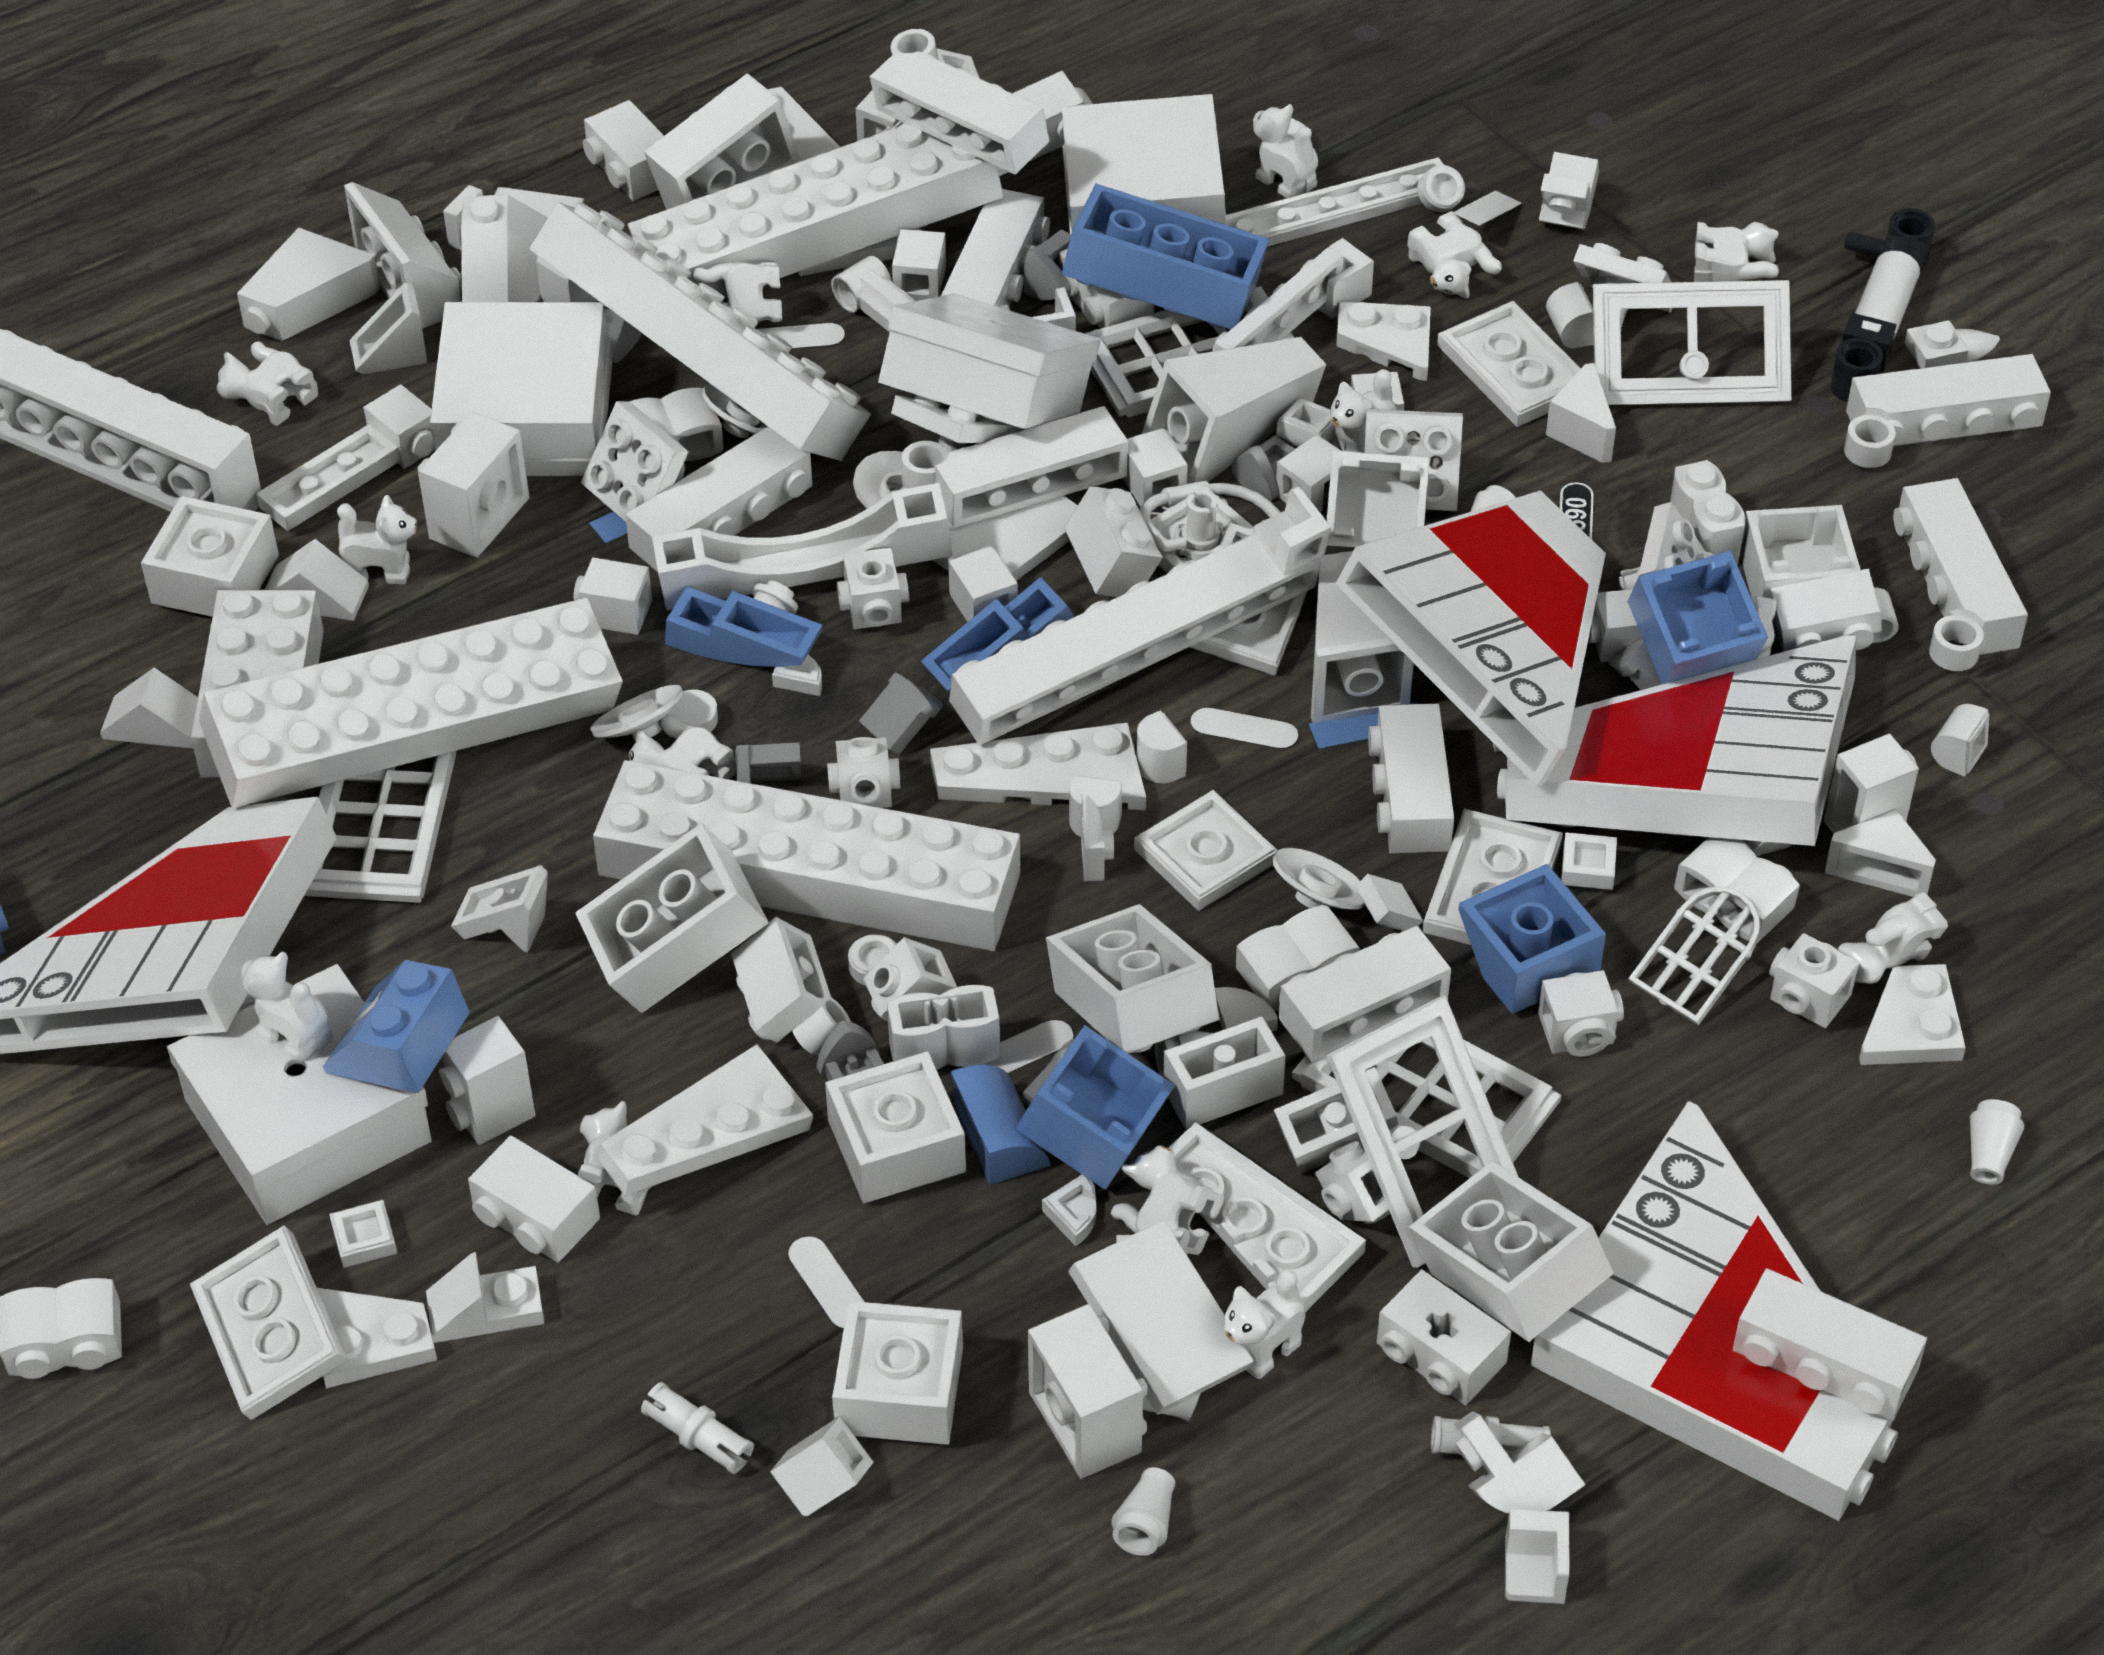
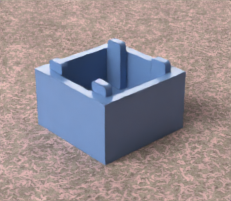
[1627,550,1768,684]
[1015,1025,1175,1190]

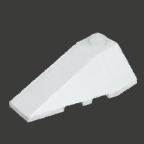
[461,195,548,302]

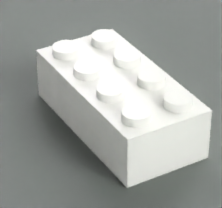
[191,590,324,778]

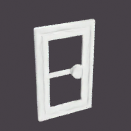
[1593,280,1791,405]
[1326,996,1519,1268]

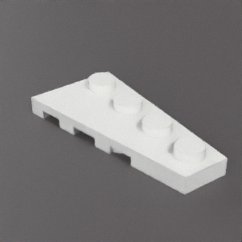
[597,1045,813,1196]
[1169,1122,1366,1312]

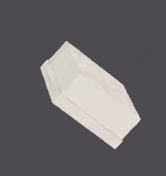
[1062,94,1227,234]
[878,293,1101,429]
[430,302,613,476]
[167,964,432,1225]

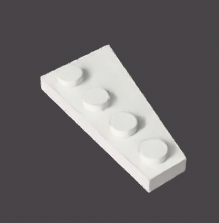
[930,723,1146,810]

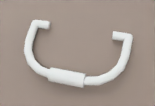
[1139,480,1281,552]

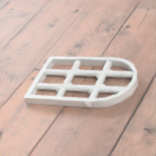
[1628,887,1760,1025]

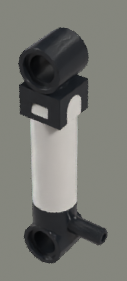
[1830,208,1935,403]

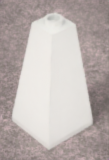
[1142,337,1326,484]
[1311,551,1414,723]

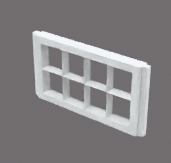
[1085,287,1294,417]
[304,751,457,903]
[1292,1037,1561,1178]

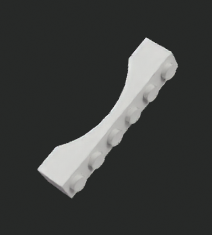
[652,483,953,610]

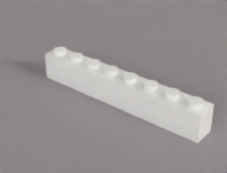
[949,533,1322,746]

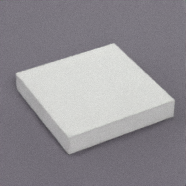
[1134,790,1278,911]

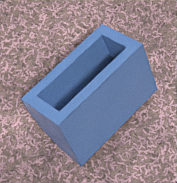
[951,1065,1051,1185]

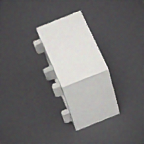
[418,411,529,558]
[1325,451,1430,555]
[141,496,279,617]
[1740,505,1860,620]
[825,1051,966,1204]
[832,1301,963,1445]
[1028,1303,1148,1479]

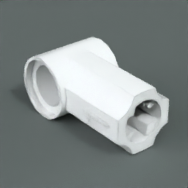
[831,256,916,332]

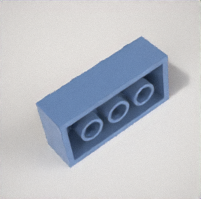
[1062,183,1269,329]

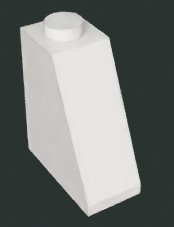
[237,228,380,341]

